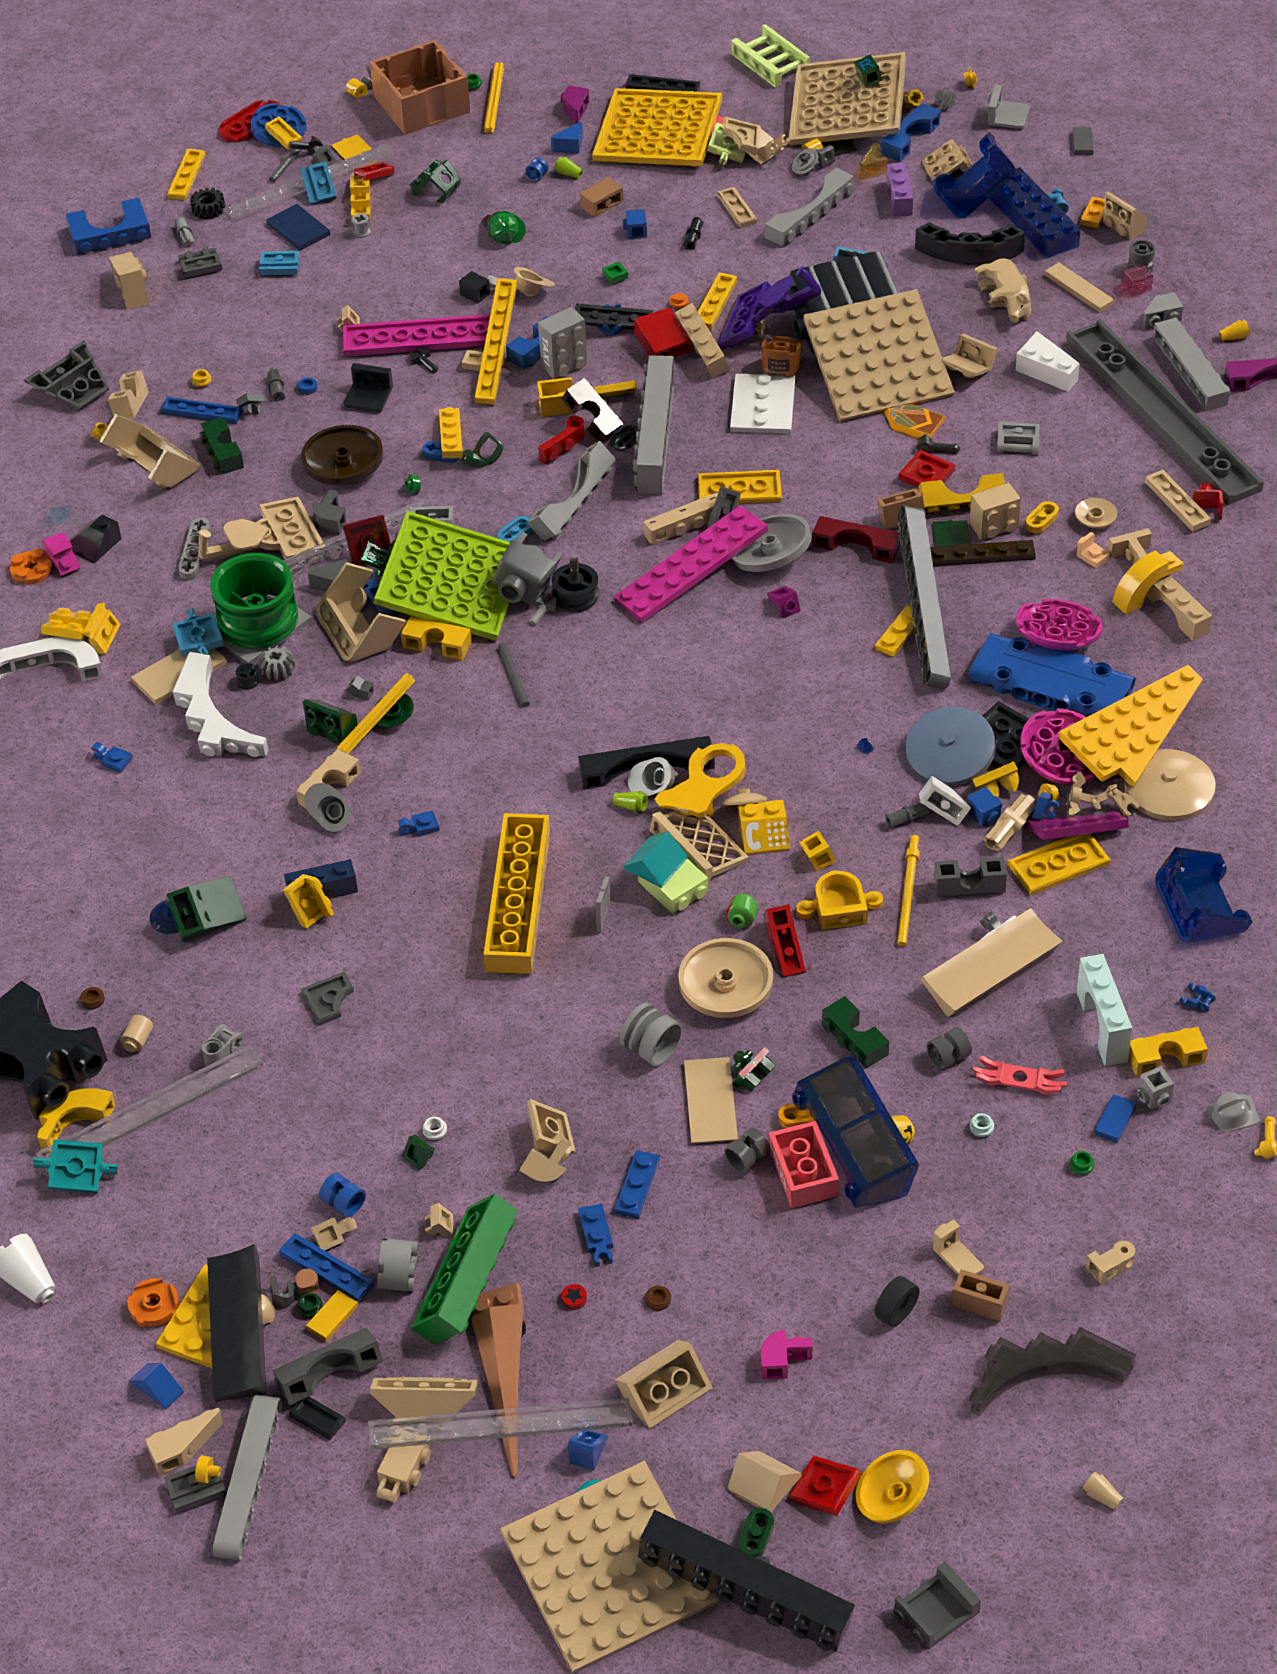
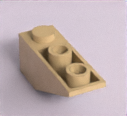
[145,1407,223,1476]

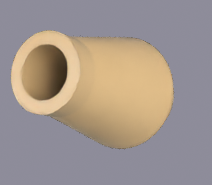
[1082,1472,1124,1510]

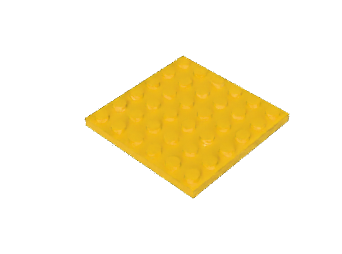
[592,88,723,167]

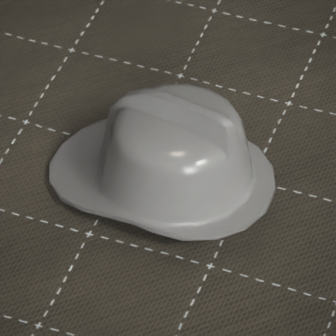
[628,757,678,796]
[304,783,351,832]
[1207,1092,1260,1132]

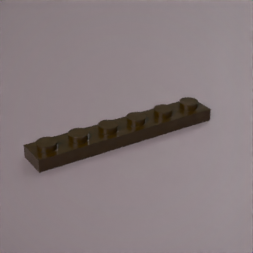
[930,540,1036,566]

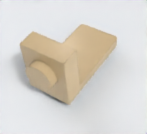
[933,1219,984,1275]

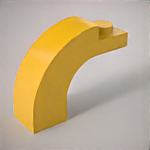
[1112,550,1184,614]
[37,1088,116,1153]

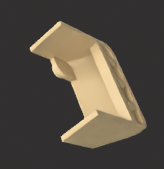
[100,414,200,489]
[316,562,406,662]

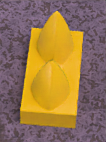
[973,762,1019,797]

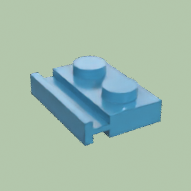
[300,161,337,204]
[259,251,300,275]

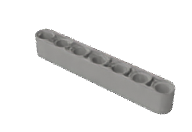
[213,1395,282,1561]

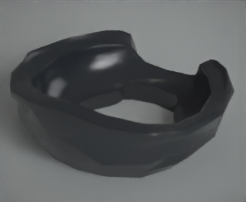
[609,425,639,451]

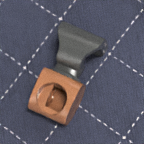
[270,1269,319,1308]

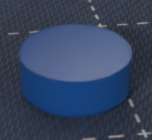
[297,377,318,395]

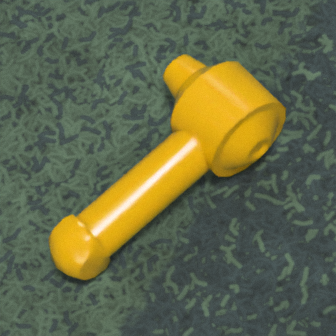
[1254,1116,1277,1159]

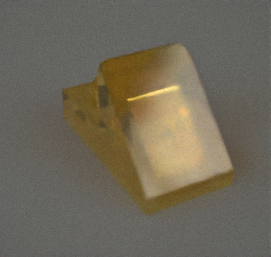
[860,143,888,180]

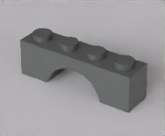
[273,1327,384,1405]

